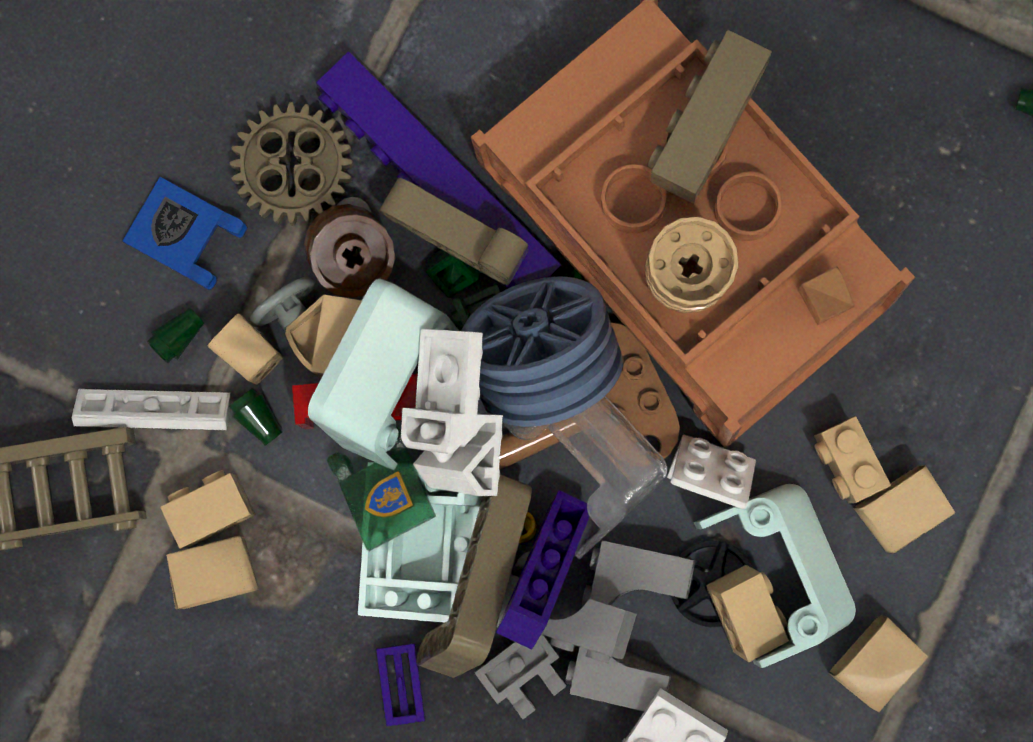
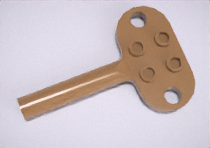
[499,323,680,470]

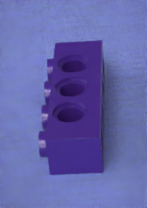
[496,490,594,650]

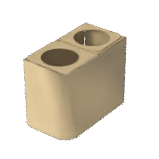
[208,313,283,385]
[853,465,955,553]
[166,536,258,609]
[828,615,928,712]

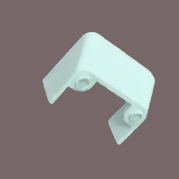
[308,278,459,470]
[693,484,856,668]

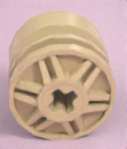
[645,217,738,313]

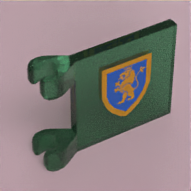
[327,427,436,551]

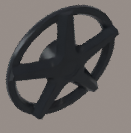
[671,541,752,627]

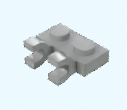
[475,634,567,719]

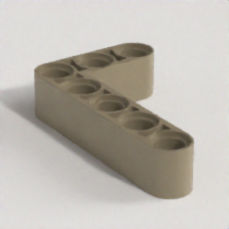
[416,474,532,678]

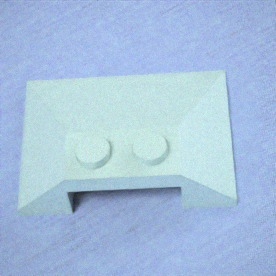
[358,462,483,623]

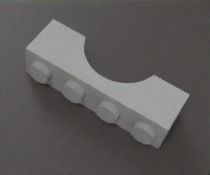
[497,574,637,664]

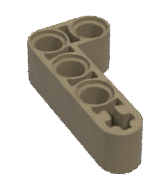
[379,177,529,286]

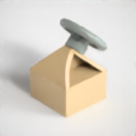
[249,277,362,379]

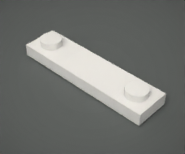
[71,389,232,430]

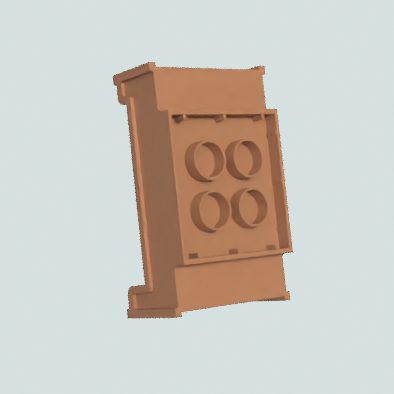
[471,0,915,449]

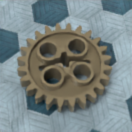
[230,102,354,226]

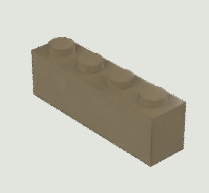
[647,30,772,204]

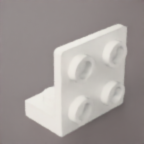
[667,434,756,509]

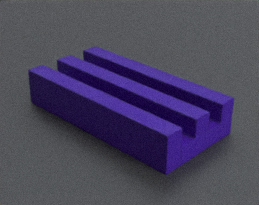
[376,643,426,726]

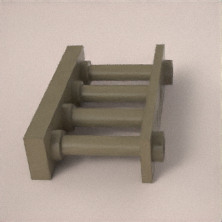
[0,427,147,550]

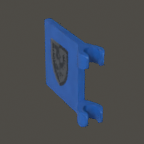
[123,177,247,290]

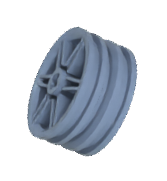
[462,277,623,427]

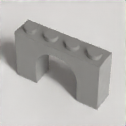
[566,541,696,711]

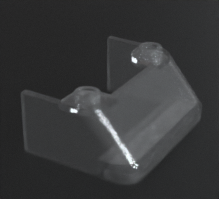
[502,396,667,560]

